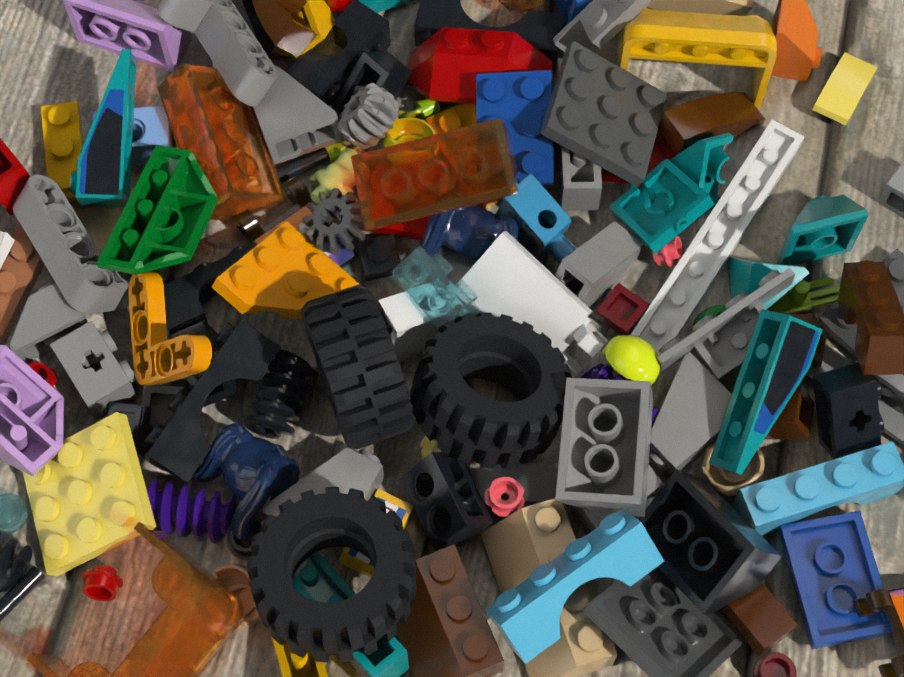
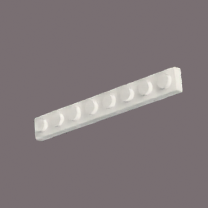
[631,120,805,356]

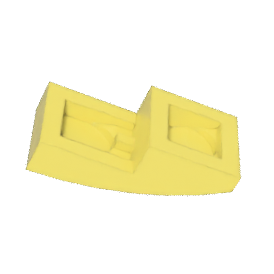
[812,52,878,126]

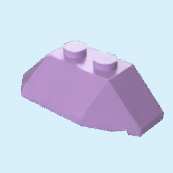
[0,345,64,476]

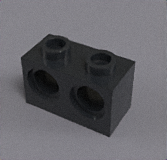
[401,452,493,550]

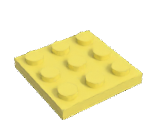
[22,412,156,576]

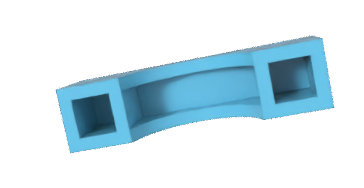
[732,441,904,537]
[485,509,664,664]

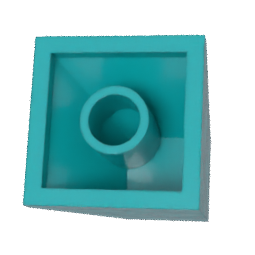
[777,195,868,265]

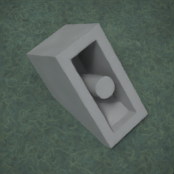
[9,282,88,364]

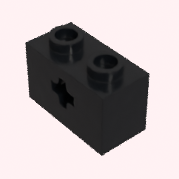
[813,363,884,460]

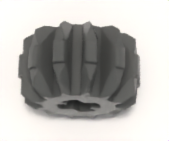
[303,188,369,255]

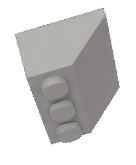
[555,378,654,517]

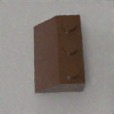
[396,544,504,677]

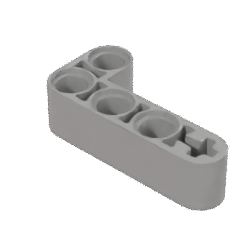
[157,0,279,107]
[13,174,132,314]

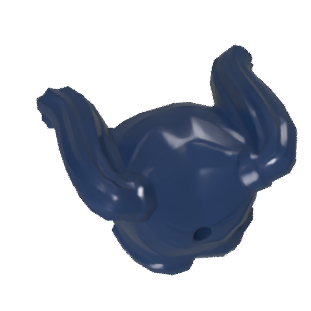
[412,194,519,262]
[193,423,300,540]

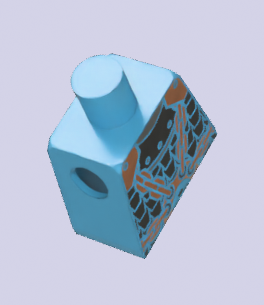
[496,173,577,264]

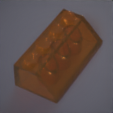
[157,64,287,221]
[351,118,518,231]

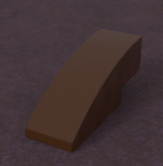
[252,0,317,57]
[658,92,766,155]
[718,583,798,657]

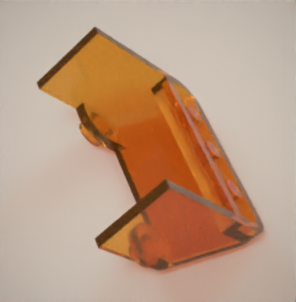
[27,522,244,677]

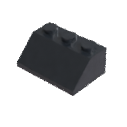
[638,469,782,615]

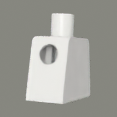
[377,284,464,363]

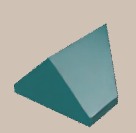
[669,133,734,207]
[727,257,809,310]

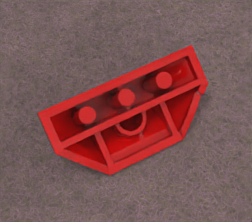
[407,27,554,104]

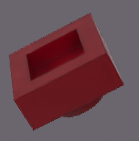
[595,283,650,335]

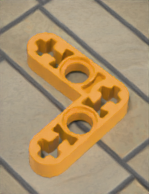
[128,272,212,385]

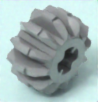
[337,83,400,150]

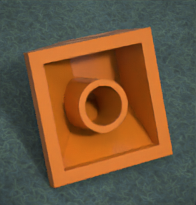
[771,0,823,82]

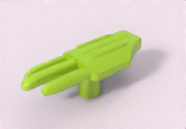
[767,278,840,315]

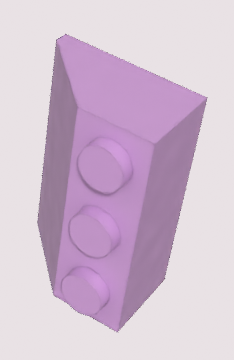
[63,0,193,73]

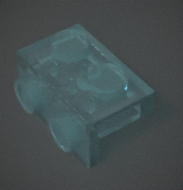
[392,246,482,328]

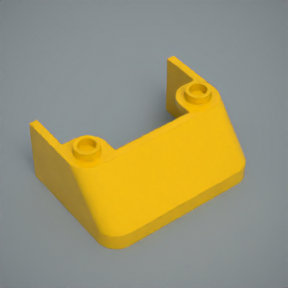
[617,8,777,109]

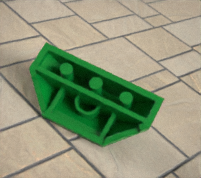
[97,145,218,275]

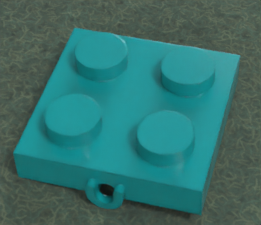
[609,158,715,254]

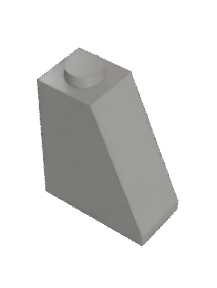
[254,66,345,165]
[555,221,644,310]
[649,352,732,479]
[262,447,384,561]

